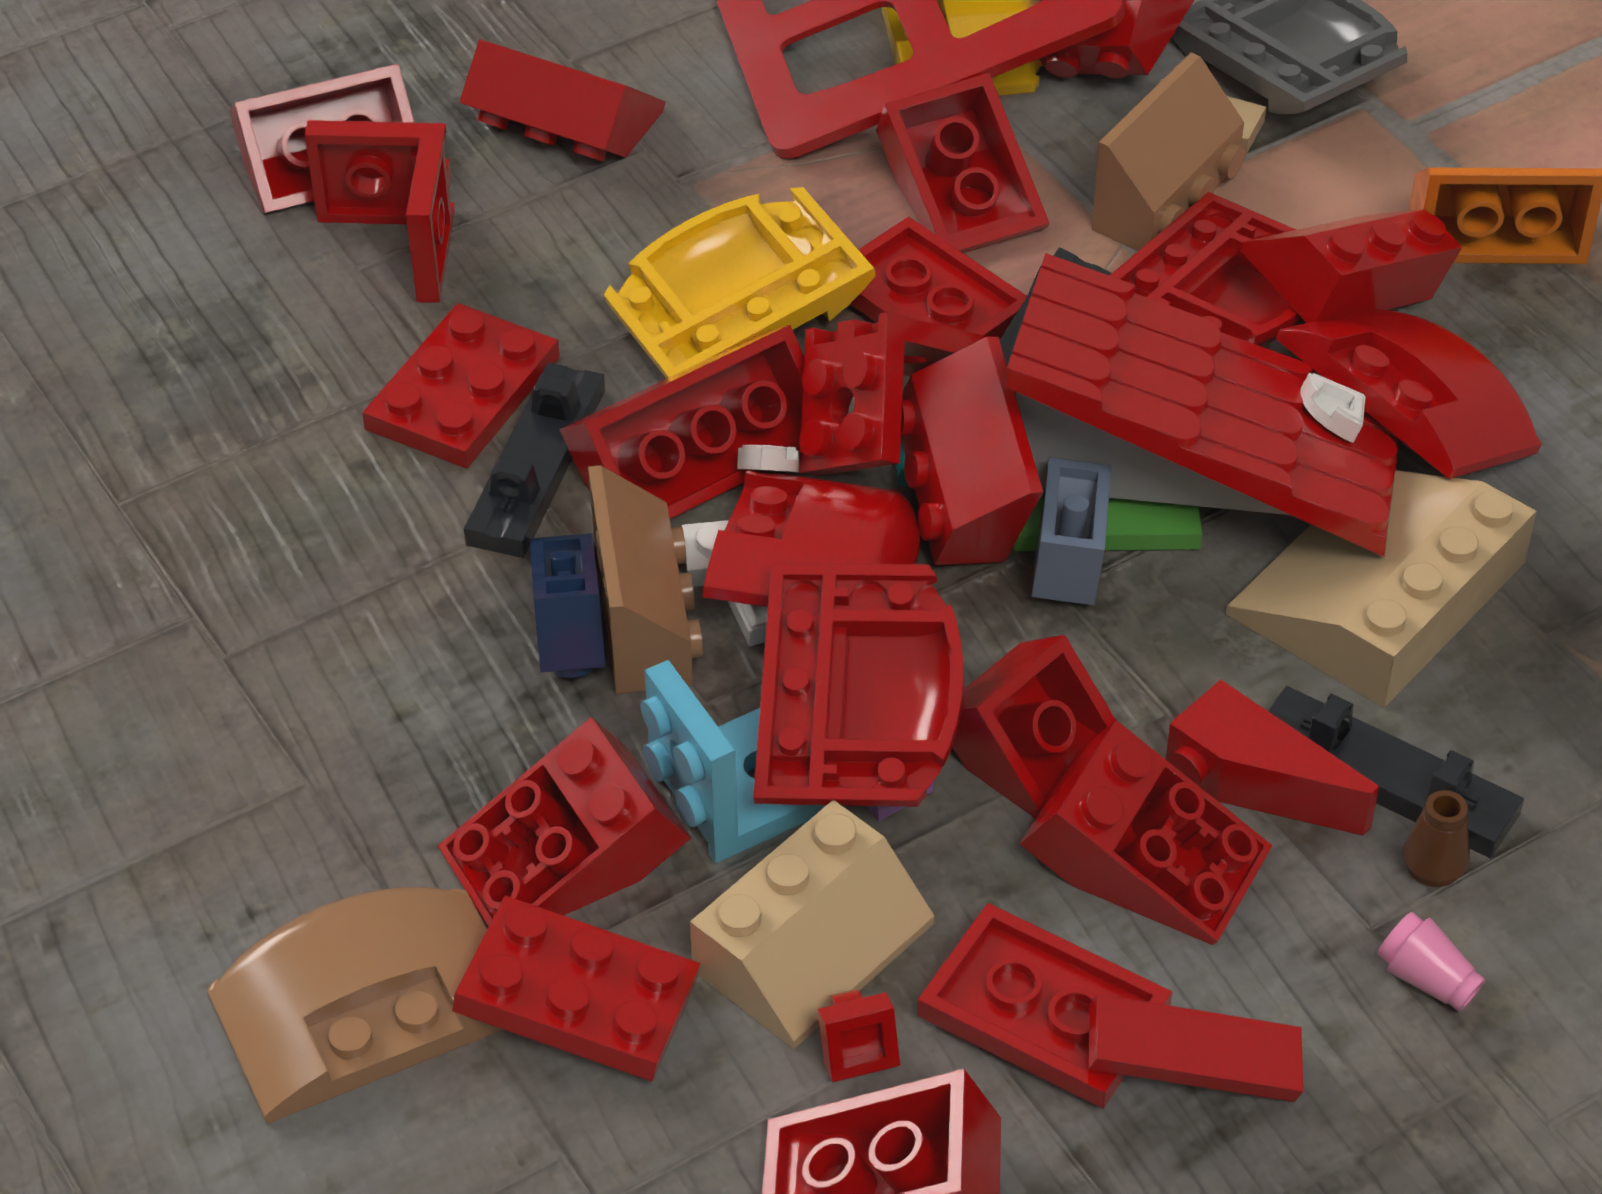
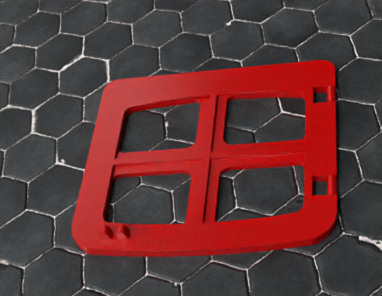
[716,0,1125,159]

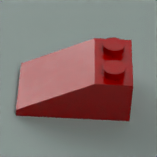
[876,73,1050,253]
[762,1068,1001,1194]

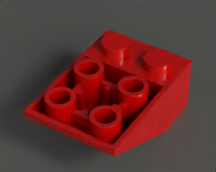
[438,717,691,927]
[1019,720,1273,945]

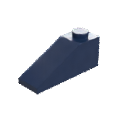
[530,533,605,678]

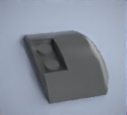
[1172,0,1407,114]

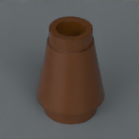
[1402,790,1471,887]

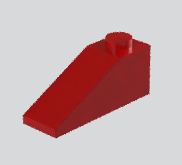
[1166,679,1379,836]

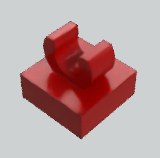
[818,989,900,1083]

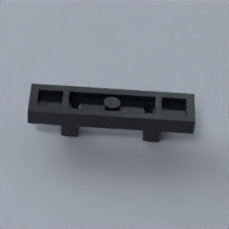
[464,362,605,558]
[1268,685,1524,859]

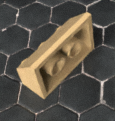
[690,800,934,1049]

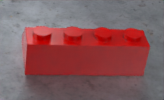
[560,325,804,519]

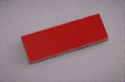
[1089,994,1304,1102]

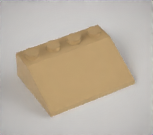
[1226,471,1537,708]

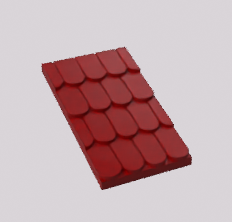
[1006,253,1400,557]

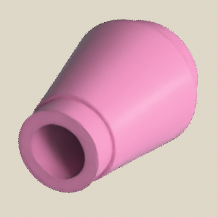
[1377,912,1486,1012]

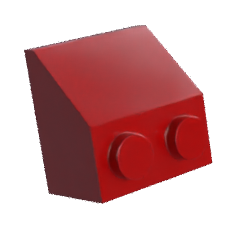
[952,635,1116,818]

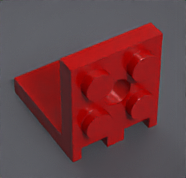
[305,120,455,303]
[799,312,989,476]

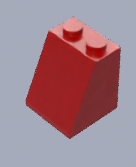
[1039,0,1194,79]

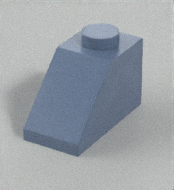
[1031,457,1111,605]

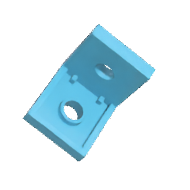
[640,660,826,864]

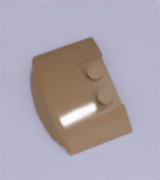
[207,886,503,1124]

